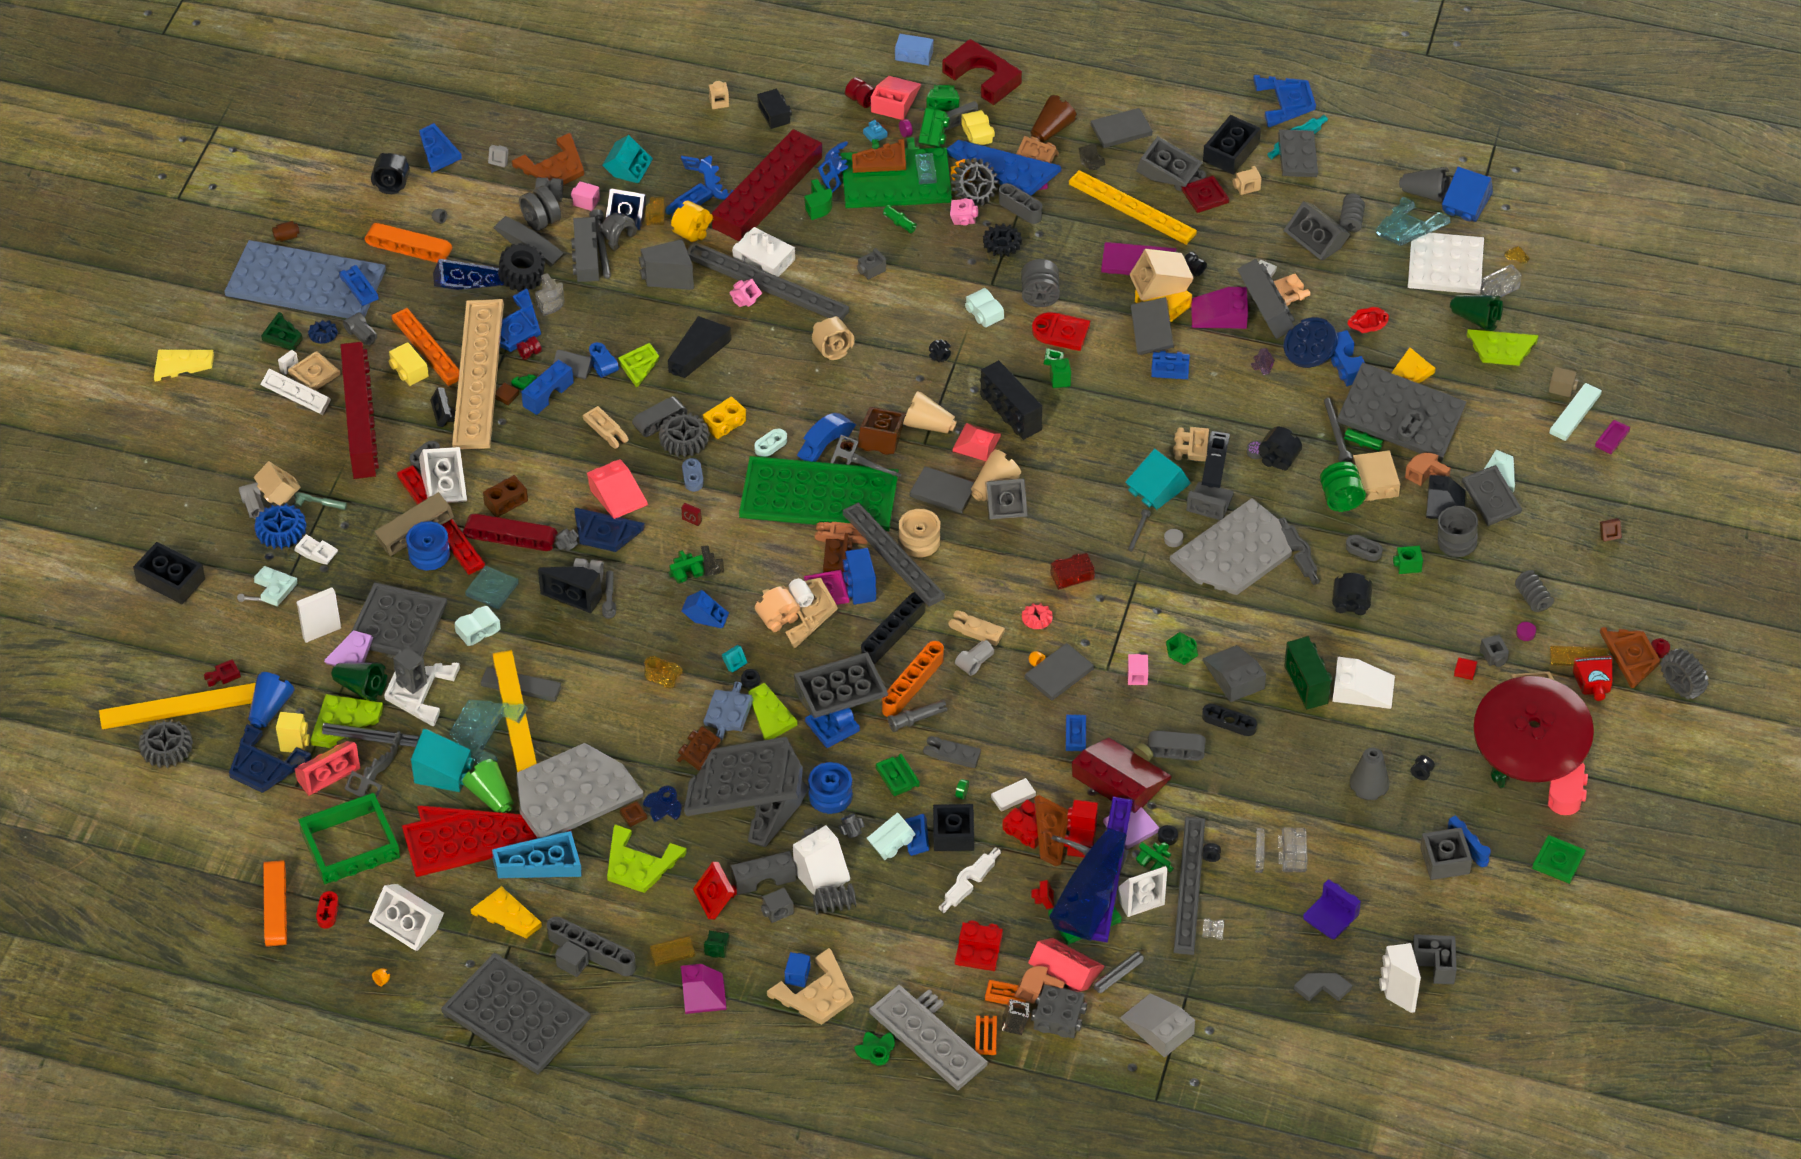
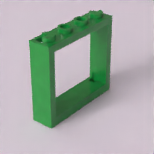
[298,793,400,885]

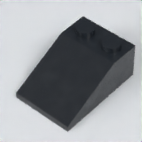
[538,567,602,613]

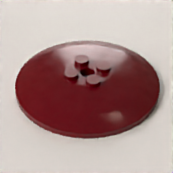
[1473,676,1594,782]

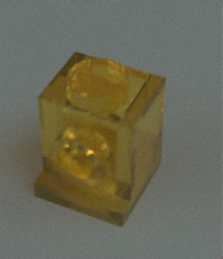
[645,197,665,225]

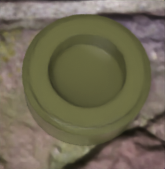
[1133,743,1153,762]

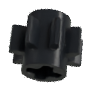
[929,339,951,362]

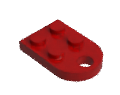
[1032,312,1090,351]

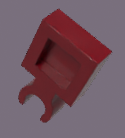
[204,659,241,687]

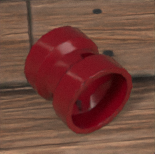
[517,336,542,360]

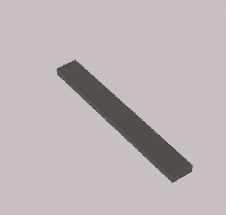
[843,502,945,607]
[1174,817,1205,955]

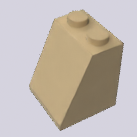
[1130,249,1194,300]

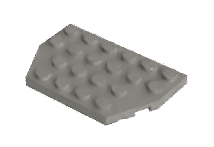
[1170,498,1292,595]
[516,743,644,838]

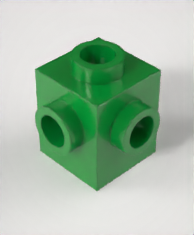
[1166,632,1198,665]

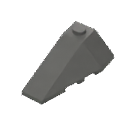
[748,780,809,847]

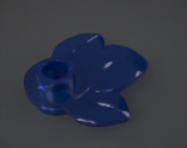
[643,786,682,822]

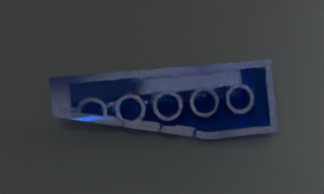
[1049,828,1127,941]

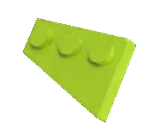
[748,683,797,740]

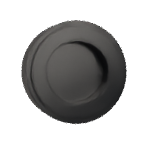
[1158,825,1178,846]

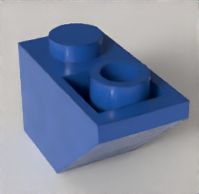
[681,590,729,628]

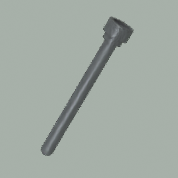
[589,209,611,279]
[1324,398,1353,463]

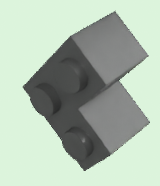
[1412,935,1457,984]

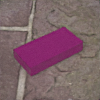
[1595,420,1630,454]

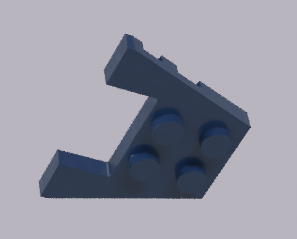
[229,724,312,793]

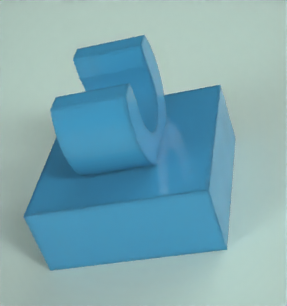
[863,120,888,142]

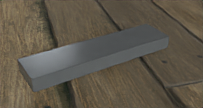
[481,667,561,702]

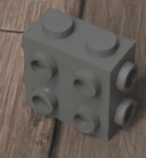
[1031,984,1087,1038]

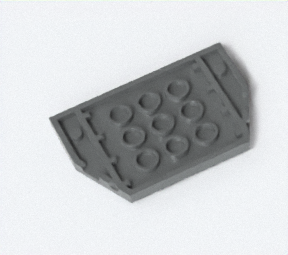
[684,737,803,816]

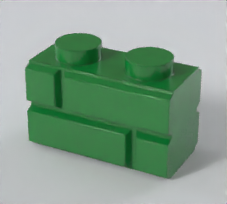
[918,108,950,148]

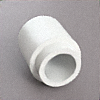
[789,578,814,607]

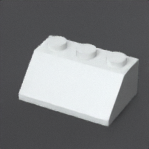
[369,884,444,951]
[1379,943,1421,1013]

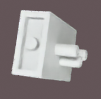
[732,227,795,277]

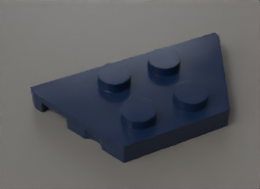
[574,508,645,552]

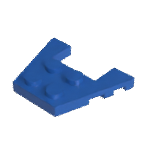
[1253,75,1316,127]
[500,288,541,352]

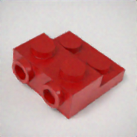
[1002,799,1039,849]
[955,920,1003,971]

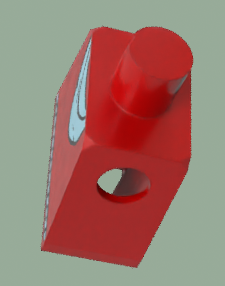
[1573,656,1612,701]

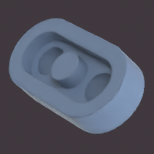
[682,458,703,492]

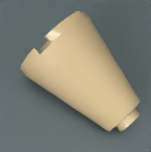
[903,391,957,434]
[971,449,1021,501]

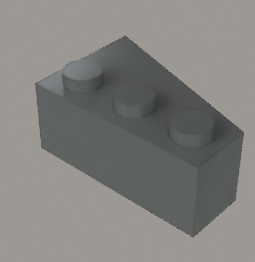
[571,217,599,282]

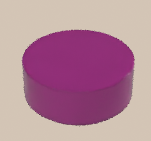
[899,119,913,138]
[1516,622,1536,641]

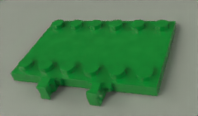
[841,137,952,208]

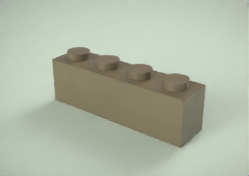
[374,492,454,556]

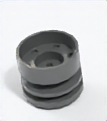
[1021,259,1060,308]
[1438,506,1478,557]

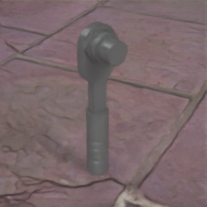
[602,571,616,619]

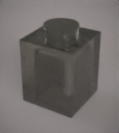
[1002,999,1030,1035]

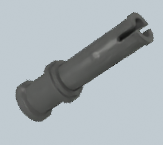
[888,700,947,732]

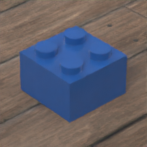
[842,548,876,605]

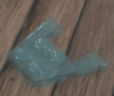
[1376,197,1451,246]
[449,700,528,764]

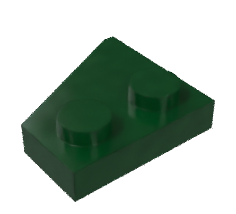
[261,312,303,351]

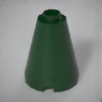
[1450,295,1503,331]
[331,662,388,701]

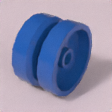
[406,521,450,571]
[808,762,853,814]

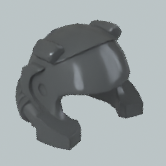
[598,213,637,251]

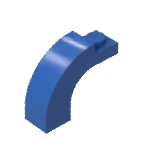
[797,413,856,462]

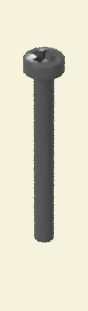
[1128,509,1151,552]

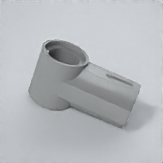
[239,482,264,519]
[955,640,994,676]

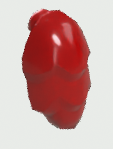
[1347,307,1389,333]

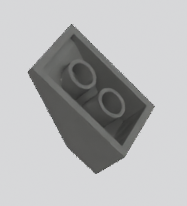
[1136,136,1203,187]
[1202,645,1266,702]

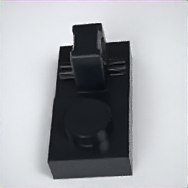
[430,387,456,427]

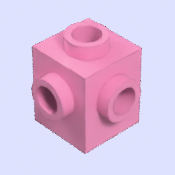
[950,198,978,225]
[729,279,762,307]

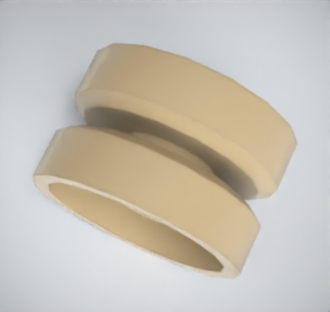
[899,509,940,558]

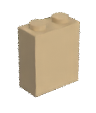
[1352,451,1400,501]

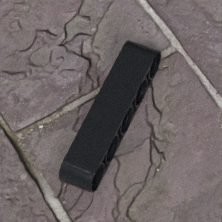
[861,592,925,664]

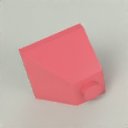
[953,423,1001,461]

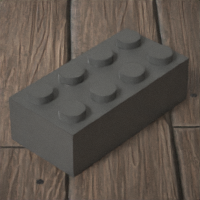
[1237,259,1295,339]

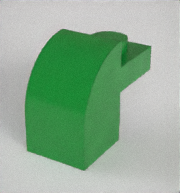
[804,178,832,220]

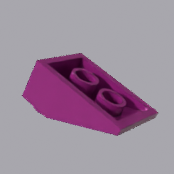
[1191,287,1248,329]

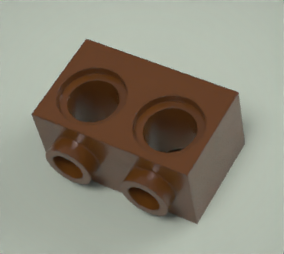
[483,475,528,517]

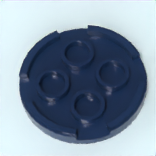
[1283,317,1338,368]

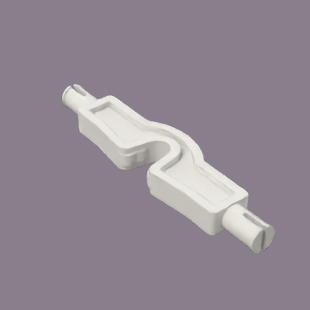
[939,847,1001,913]

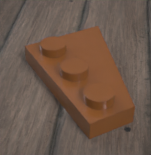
[852,138,906,173]
[1034,795,1068,866]

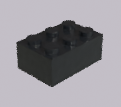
[1203,115,1261,175]
[133,542,205,604]

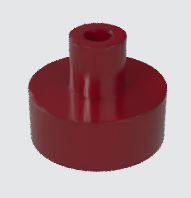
[1651,638,1670,658]

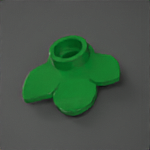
[854,1032,895,1066]

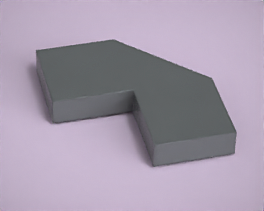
[1294,973,1352,1001]

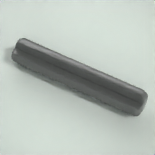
[1094,951,1144,993]

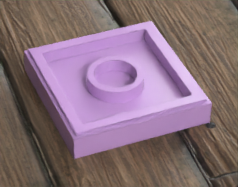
[1103,807,1159,850]

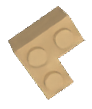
[254,461,301,506]

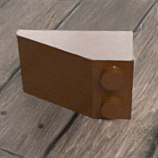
[857,407,906,455]

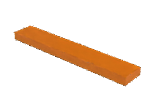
[392,308,460,386]

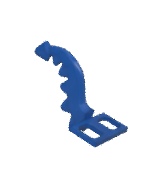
[818,141,848,193]
[681,156,733,200]

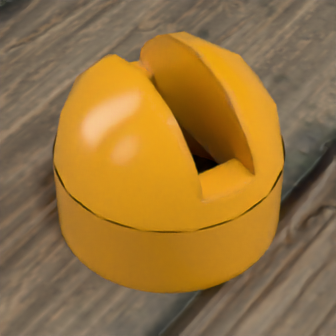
[1029,651,1046,667]
[372,968,390,986]

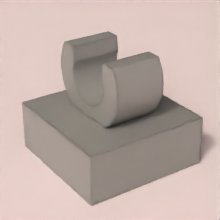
[488,145,508,167]

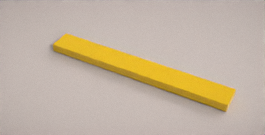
[1069,170,1197,245]
[99,683,256,729]

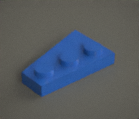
[419,123,462,173]

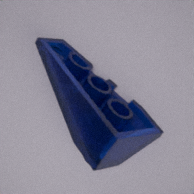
[433,259,504,290]

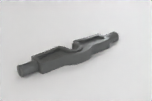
[1279,517,1320,585]

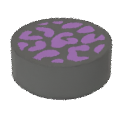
[1247,441,1262,459]

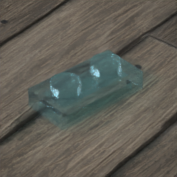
[915,153,937,184]

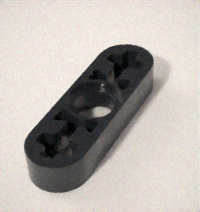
[1202,704,1257,736]

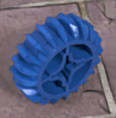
[254,503,306,550]

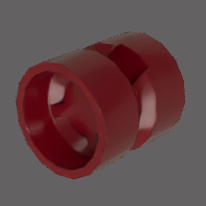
[845,77,875,108]

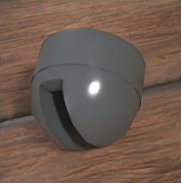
[432,209,447,224]

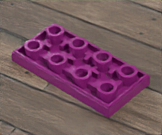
[1101,242,1177,275]

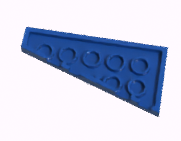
[947,140,1061,196]

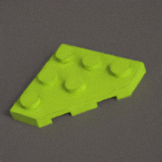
[310,694,384,748]

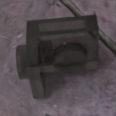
[701,545,724,576]

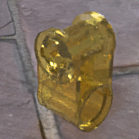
[644,656,683,689]

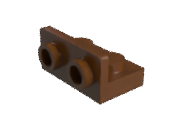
[823,533,852,574]
[676,726,721,770]

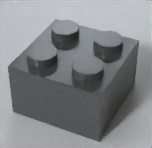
[985,478,1028,520]
[1420,828,1472,880]

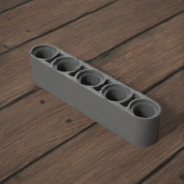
[547,917,636,976]

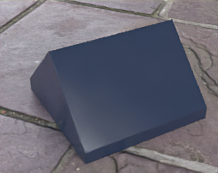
[606,189,647,230]

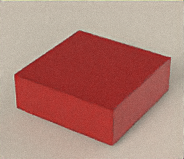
[1454,657,1478,680]

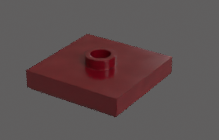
[1181,175,1229,213]

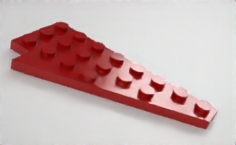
[402,806,573,877]

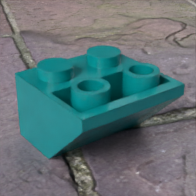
[602,135,653,183]

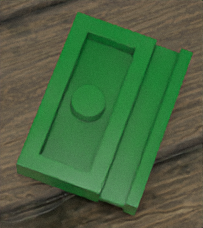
[876,754,920,796]

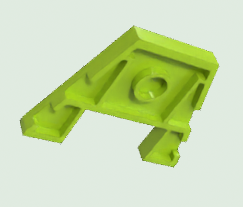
[607,825,687,893]

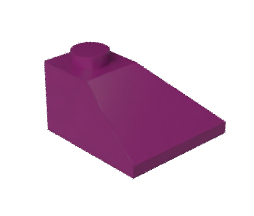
[681,964,727,1014]

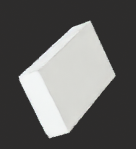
[991,778,1036,812]

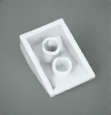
[419,447,467,503]
[1332,657,1395,709]
[1118,866,1167,917]

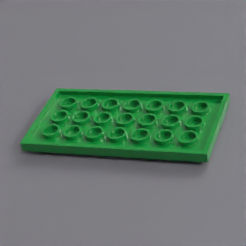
[739,456,899,532]

